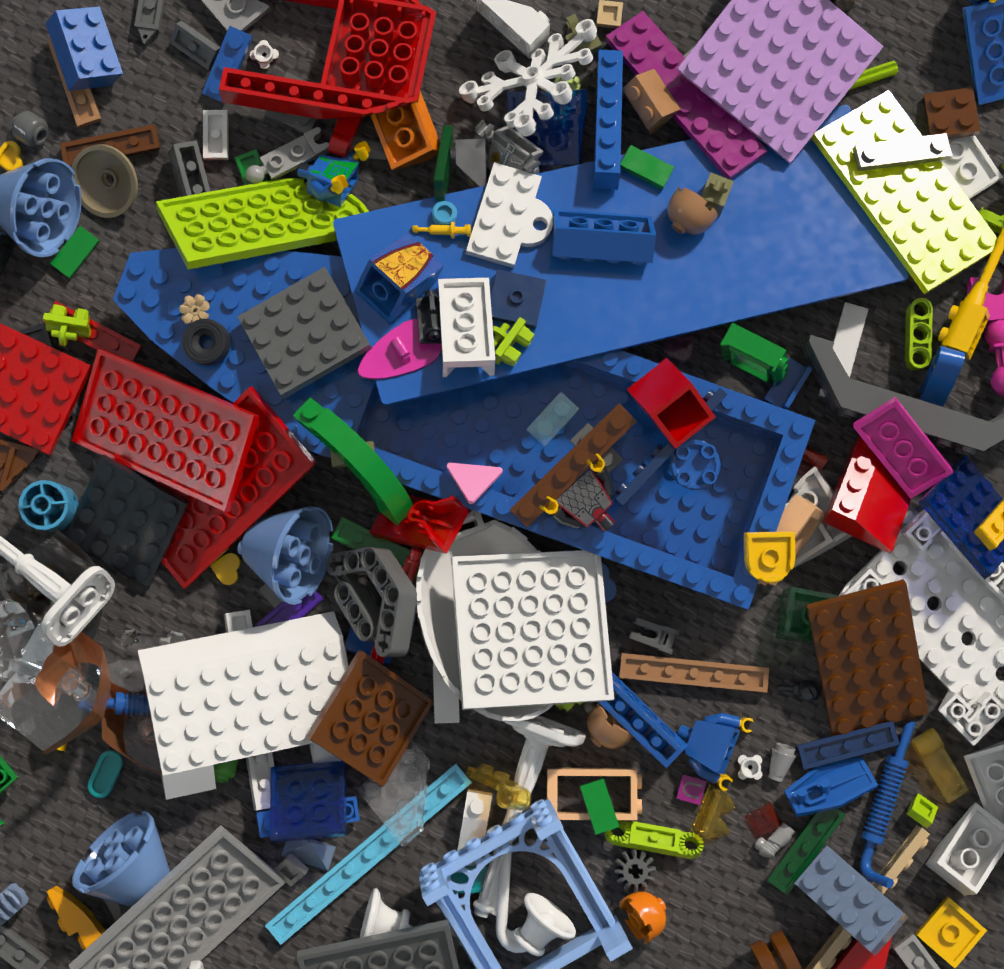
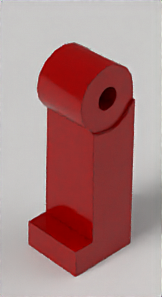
[328,116,365,158]

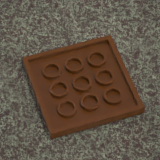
[306,650,434,787]

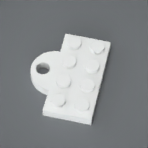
[466,162,553,268]

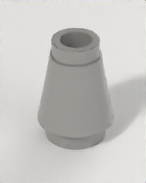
[768,743,796,782]

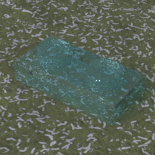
[527,392,579,447]

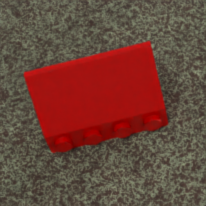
[823,435,911,554]

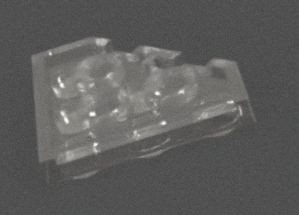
[357,740,430,847]

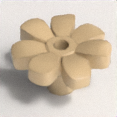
[179,294,210,324]

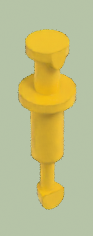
[412,222,471,239]

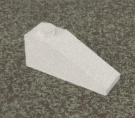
[458,789,492,866]

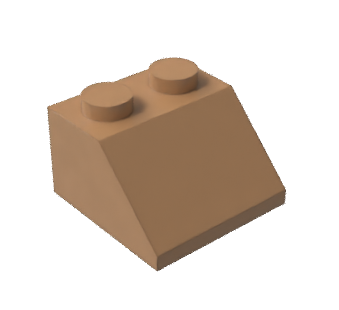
[622,69,680,136]

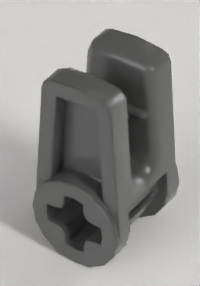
[628,617,680,655]

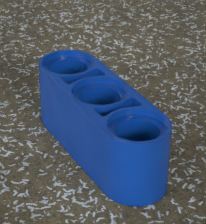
[917,346,965,407]

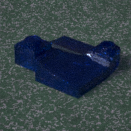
[508,89,587,165]

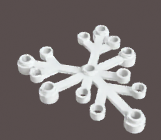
[459,19,597,136]

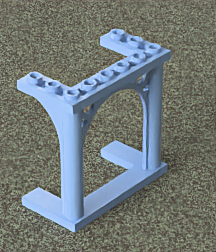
[418,798,633,969]

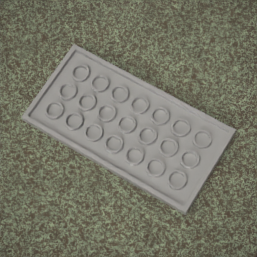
[69,825,285,969]

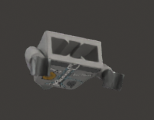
[475,120,543,174]

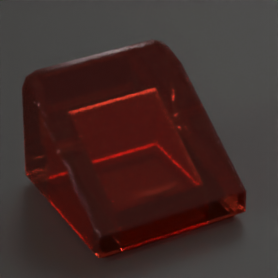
[745,802,782,838]

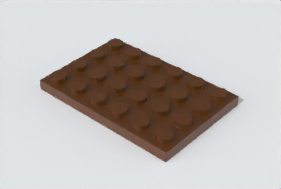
[806,579,929,736]

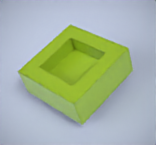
[907,793,938,828]

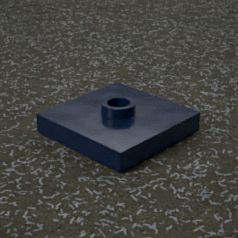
[491,269,546,329]

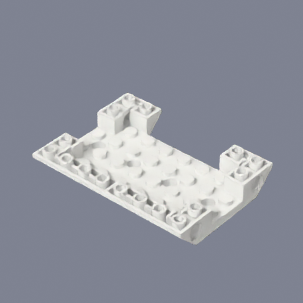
[839,498,1004,746]

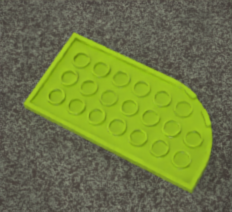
[156,178,369,269]

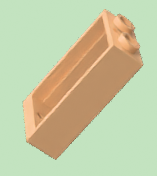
[758,494,826,586]
[547,768,642,820]

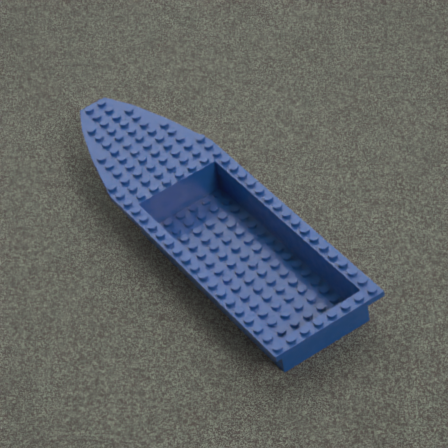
[113,248,815,610]

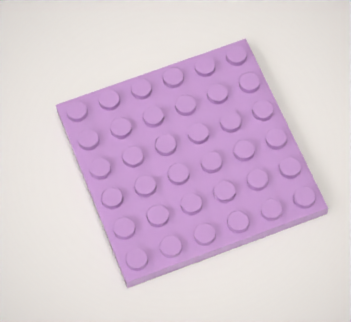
[676,0,884,163]

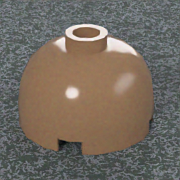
[667,187,718,235]
[587,702,634,749]

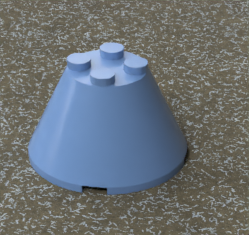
[0,158,82,257]
[237,506,333,604]
[72,811,170,907]

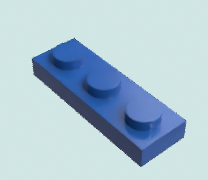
[202,26,254,102]

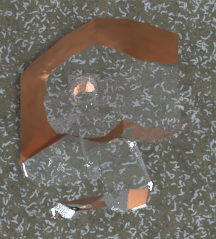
[0,607,111,754]

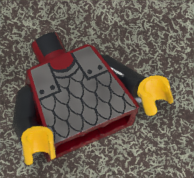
[539,454,615,532]

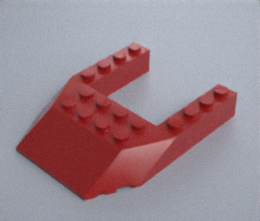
[219,0,436,119]

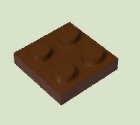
[923,87,981,139]

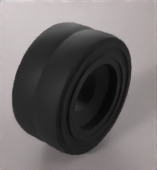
[182,319,231,366]

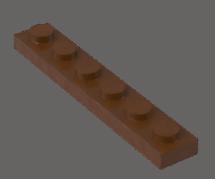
[510,403,637,528]

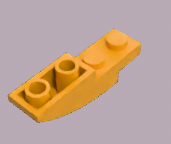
[47,886,106,950]

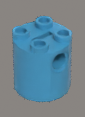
[19,480,79,532]

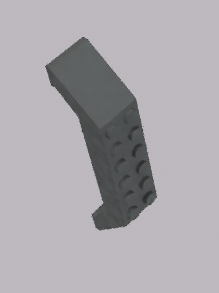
[800,335,1004,456]

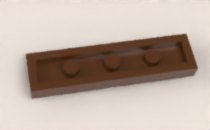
[60,124,161,167]

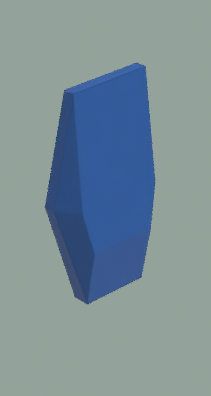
[784,756,878,817]

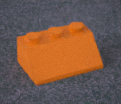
[371,91,440,170]

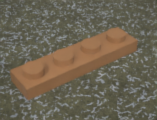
[46,36,102,129]

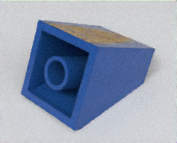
[355,232,444,324]

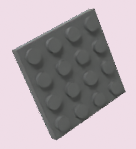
[237,267,372,399]

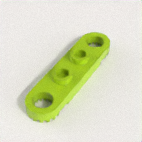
[605,820,704,859]

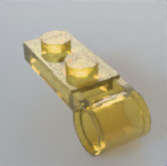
[910,728,969,804]
[466,764,531,810]

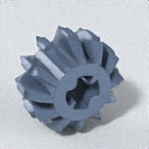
[0,883,29,925]

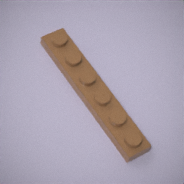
[619,653,769,693]

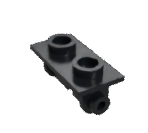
[415,290,442,344]

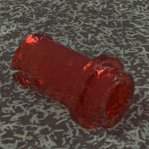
[802,445,828,471]

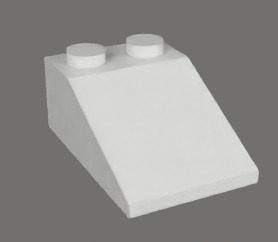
[476,0,550,59]
[925,803,1004,896]

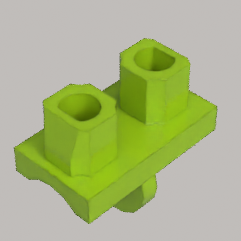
[43,304,91,346]
[493,317,535,367]

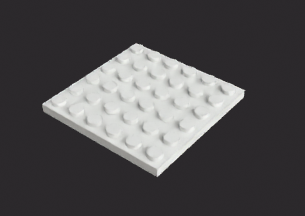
[451,550,614,710]

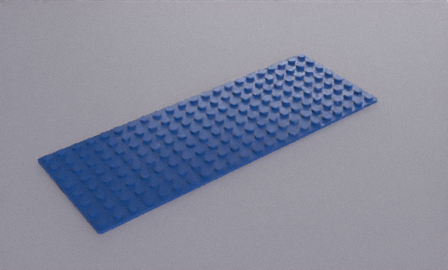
[333,105,909,406]

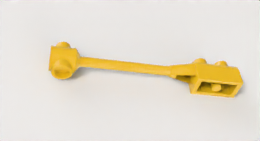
[938,226,1004,360]

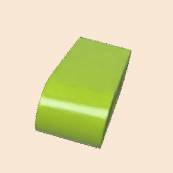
[905,298,933,371]

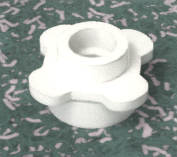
[250,40,279,69]
[738,755,762,780]

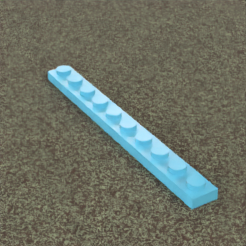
[265,763,472,945]

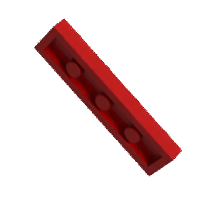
[44,301,143,362]

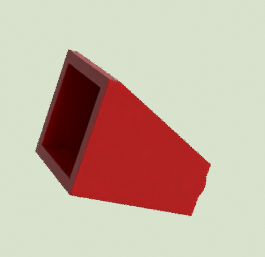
[627,358,716,449]

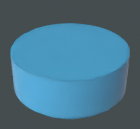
[432,201,457,225]

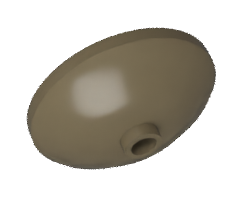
[71,144,138,218]

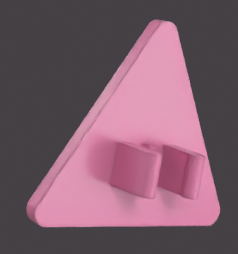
[447,463,502,504]

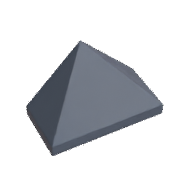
[281,832,336,871]

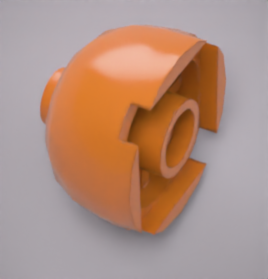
[619,891,666,944]

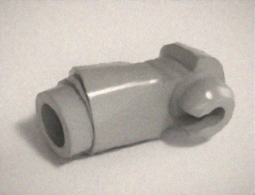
[755,823,795,858]

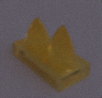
[691,785,735,840]

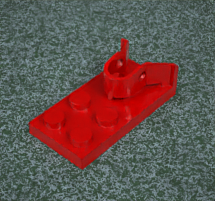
[369,495,470,554]

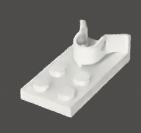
[438,278,495,377]

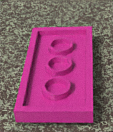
[853,397,953,499]

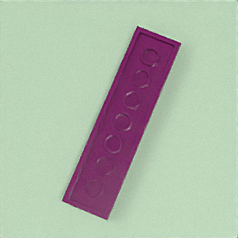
[605,11,767,180]

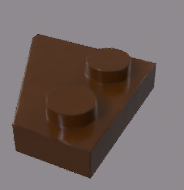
[0,439,40,492]

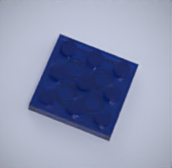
[270,761,347,842]

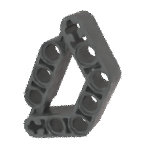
[326,547,417,657]

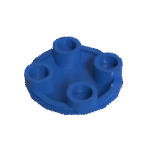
[670,440,721,490]

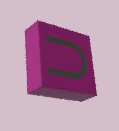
[676,774,707,805]

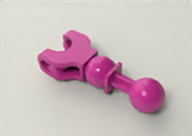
[966,277,1004,397]

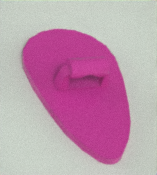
[358,319,442,380]

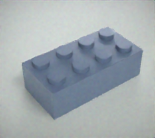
[795,846,909,956]

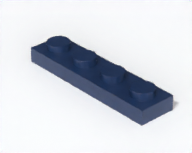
[796,721,900,770]

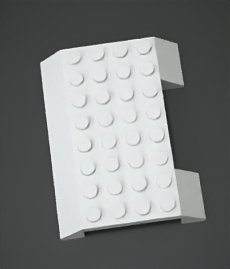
[138,611,349,800]

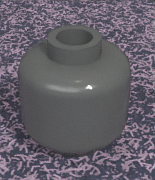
[11,111,49,147]

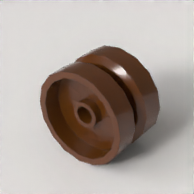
[749,929,802,969]

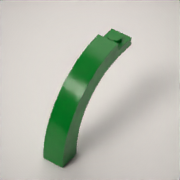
[293,398,413,525]

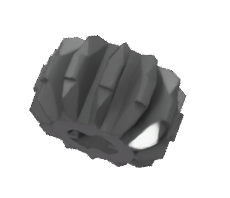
[613,848,656,892]

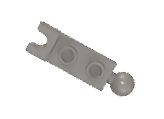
[245,127,329,184]

